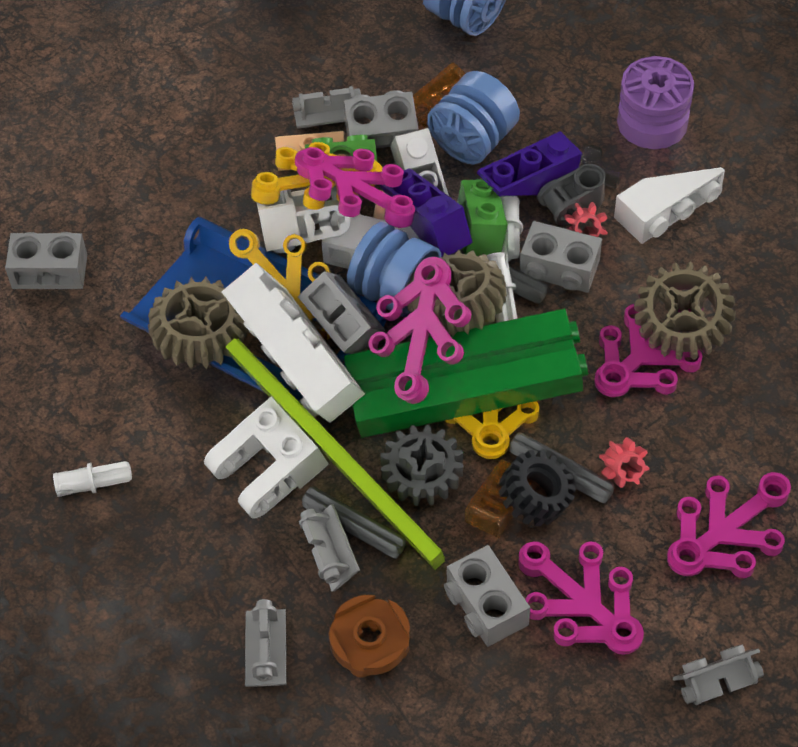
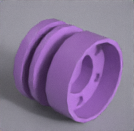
[617,56,695,150]

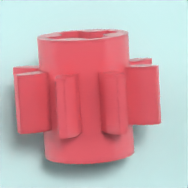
[564,202,608,237]
[599,437,650,488]

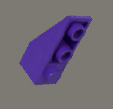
[477,131,582,196]
[380,168,473,257]

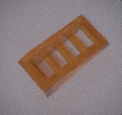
[413,62,466,128]
[465,459,534,538]

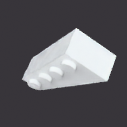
[222,263,365,423]

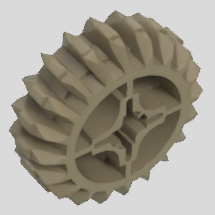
[406,250,507,337]
[634,261,736,360]
[148,277,249,370]

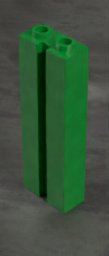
[344,308,589,438]

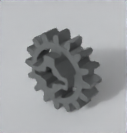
[380,425,464,506]

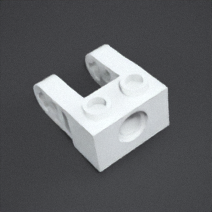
[256,187,351,253]
[204,397,329,518]

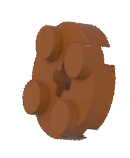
[329,595,410,678]

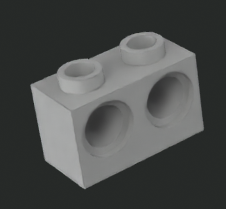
[344,90,419,149]
[520,221,602,293]
[5,232,88,289]
[298,271,385,354]
[444,545,530,647]

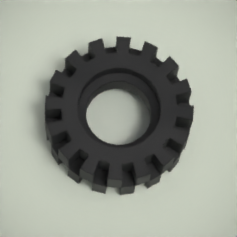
[499,450,576,526]

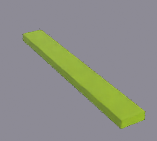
[225,338,445,570]

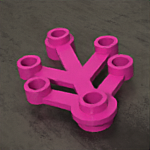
[295,147,415,228]
[369,257,471,404]
[594,304,703,397]
[667,472,791,578]
[518,541,644,655]

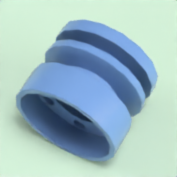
[423,0,506,36]
[427,71,520,165]
[347,221,441,317]

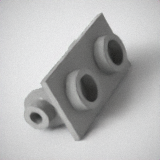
[292,86,364,129]
[299,504,360,592]
[245,599,287,687]
[673,644,764,705]

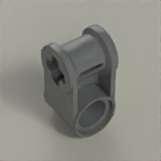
[537,164,605,226]

